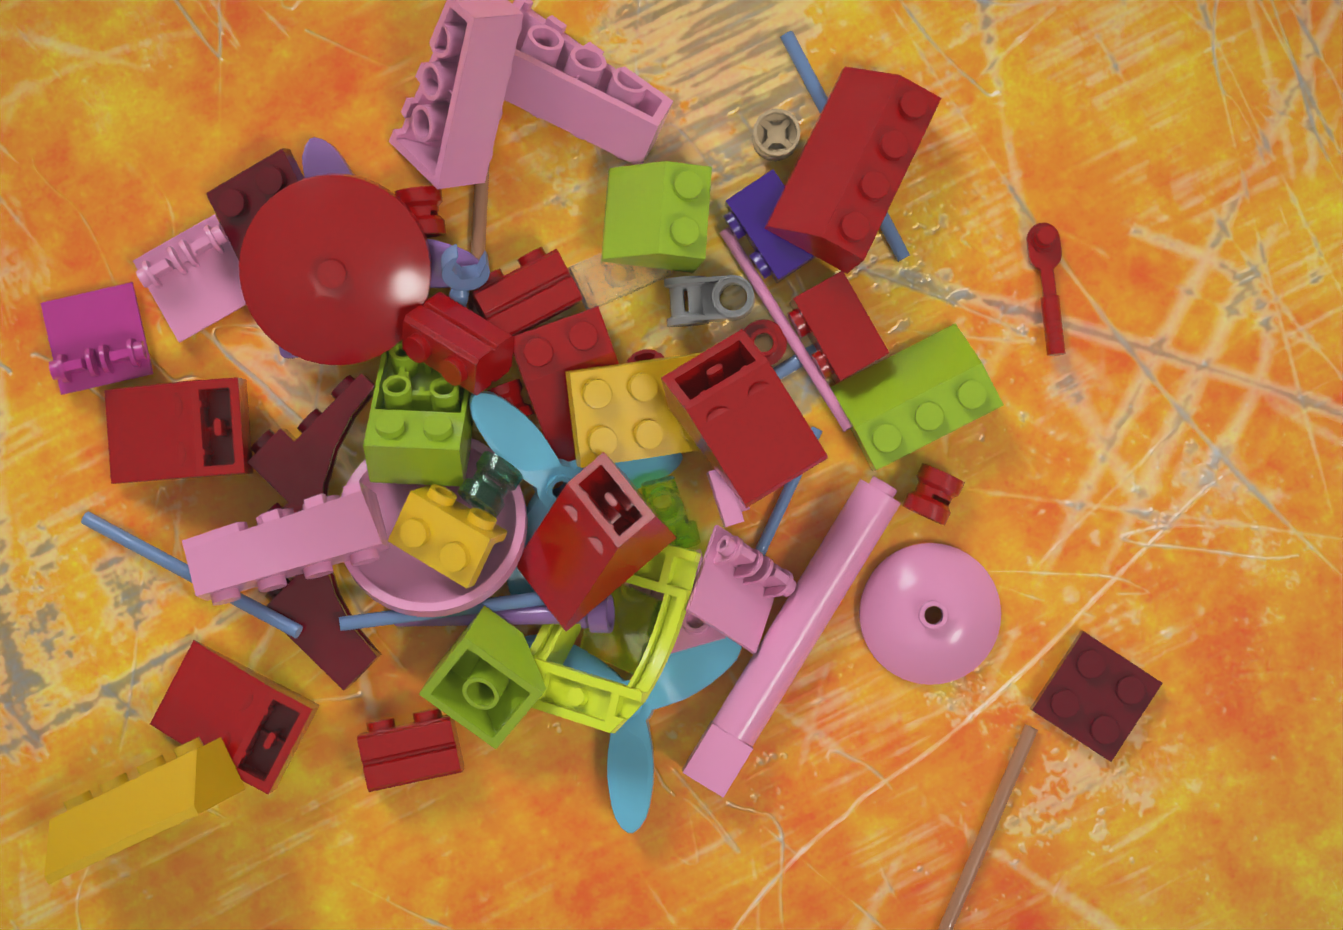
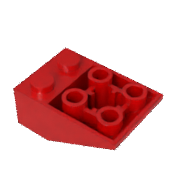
[661,329,828,508]
[104,377,253,484]
[516,452,677,632]
[150,640,320,795]

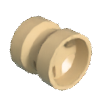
[752,109,801,162]

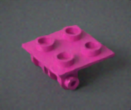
[40,282,154,395]

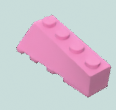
[389,0,523,189]
[504,0,673,165]
[182,481,391,605]

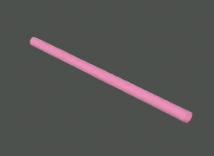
[719,227,851,432]

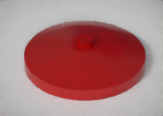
[239,173,432,365]

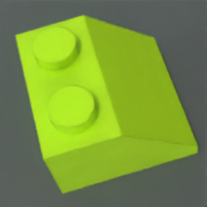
[601,161,712,273]
[419,605,546,749]

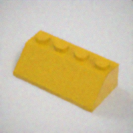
[44,737,246,885]

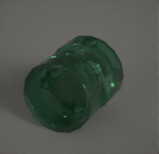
[457,451,524,518]

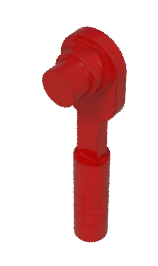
[1026,223,1066,356]

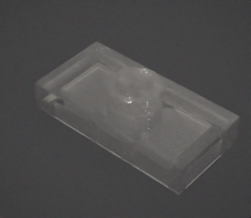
[568,252,674,310]

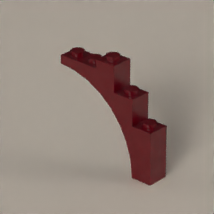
[248,373,382,691]

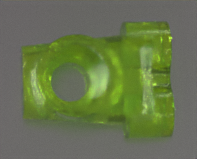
[640,476,701,548]

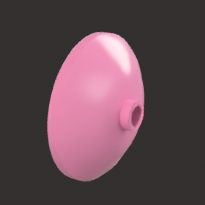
[859,543,1001,685]

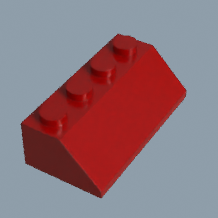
[764,66,942,274]

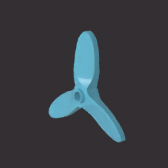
[469,390,683,595]
[525,634,742,833]

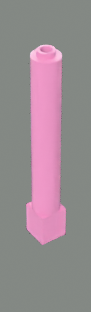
[682,476,901,797]

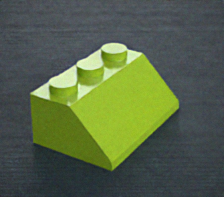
[830,323,1004,471]

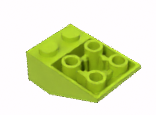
[363,340,473,487]

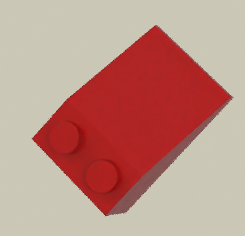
[513,306,619,462]

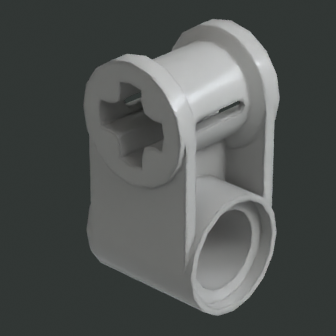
[664,275,755,327]

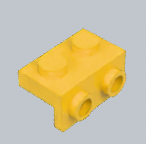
[387,484,508,589]

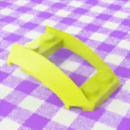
[530,544,701,733]

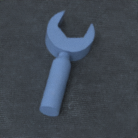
[441,244,490,307]

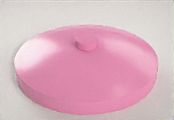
[341,438,528,617]

